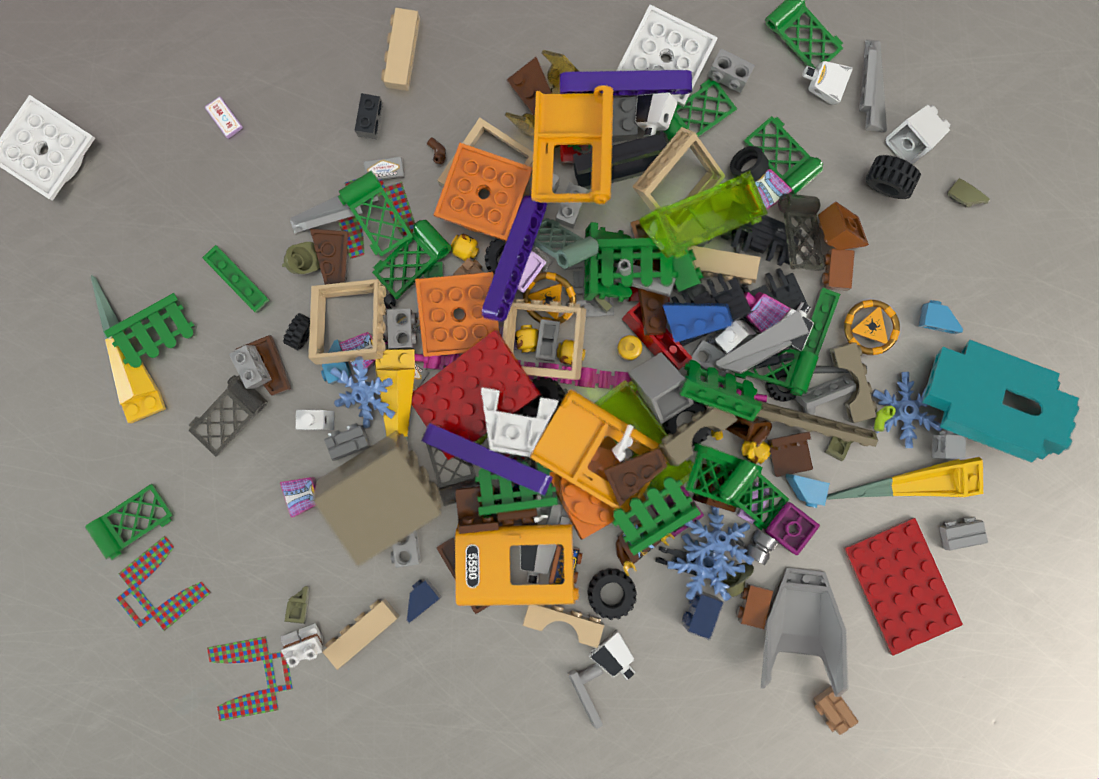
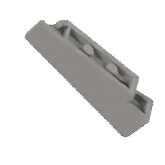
[859,40,887,132]
[290,194,380,233]
[715,311,809,374]

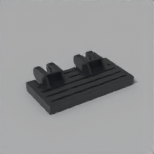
[721,202,802,266]
[739,268,808,331]
[671,273,753,346]

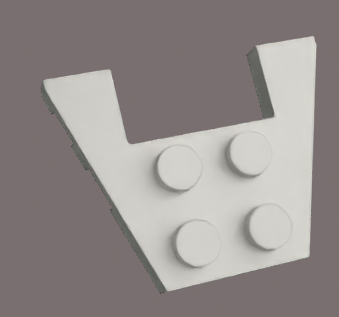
[481,388,558,457]

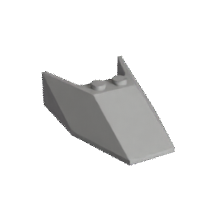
[761,568,848,697]

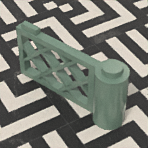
[533,218,599,269]

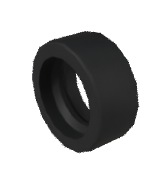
[730,146,769,184]

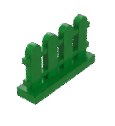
[584,222,632,302]
[597,237,676,288]
[103,293,195,368]
[680,360,762,421]
[475,462,558,515]
[612,476,701,555]

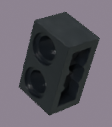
[354,93,383,140]

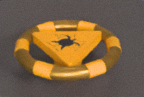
[523,272,576,324]
[844,299,900,355]

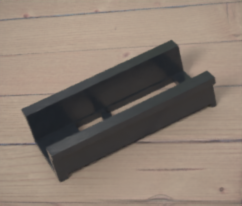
[573,131,667,190]

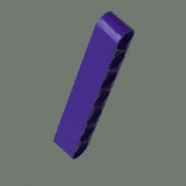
[560,70,692,96]
[482,195,547,322]
[421,423,553,496]

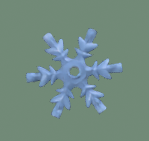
[330,357,395,428]
[871,372,942,448]
[684,506,754,580]
[667,533,745,601]

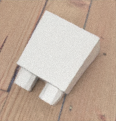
[886,105,950,165]

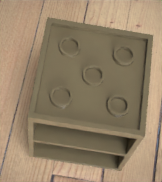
[312,431,442,566]

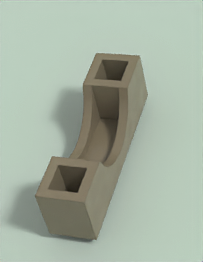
[829,342,877,423]
[658,405,737,466]

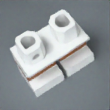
[281,624,323,667]

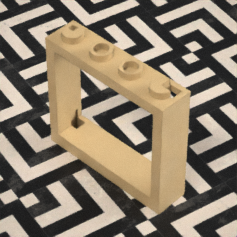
[437,118,533,187]
[632,127,725,234]
[309,279,386,365]
[503,299,586,379]

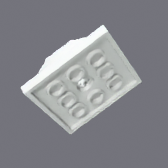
[616,5,718,107]
[0,95,95,201]

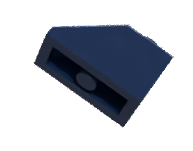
[407,579,442,623]

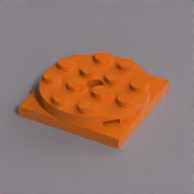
[434,142,533,242]
[415,272,500,357]
[550,436,646,540]

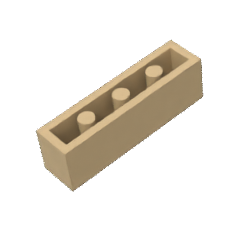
[381,8,420,91]
[683,244,761,285]
[323,599,399,670]

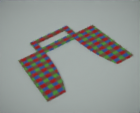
[338,178,415,259]
[116,536,211,631]
[207,636,293,721]

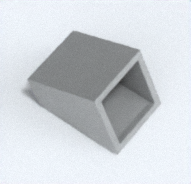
[628,353,694,424]

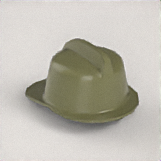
[282,242,320,274]
[710,563,754,597]

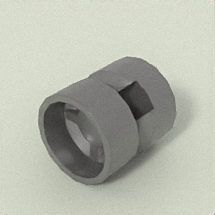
[745,529,778,566]

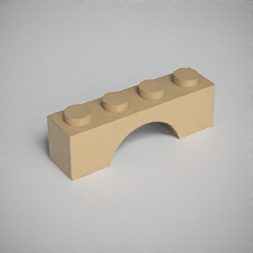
[523,604,604,648]

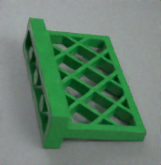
[685,443,763,509]

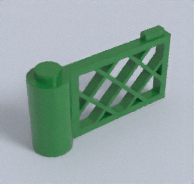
[765,0,843,69]
[661,78,737,142]
[743,116,823,196]
[338,170,413,256]
[372,220,452,300]
[732,349,819,396]
[719,459,789,531]
[85,484,174,560]

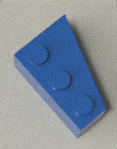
[663,302,733,342]

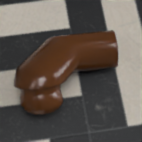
[427,137,446,164]

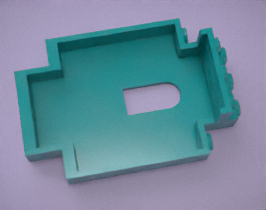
[922,340,1080,463]

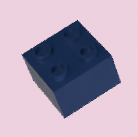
[682,591,724,640]

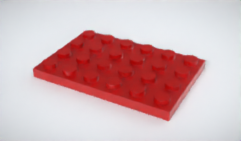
[411,330,540,460]
[843,518,963,656]

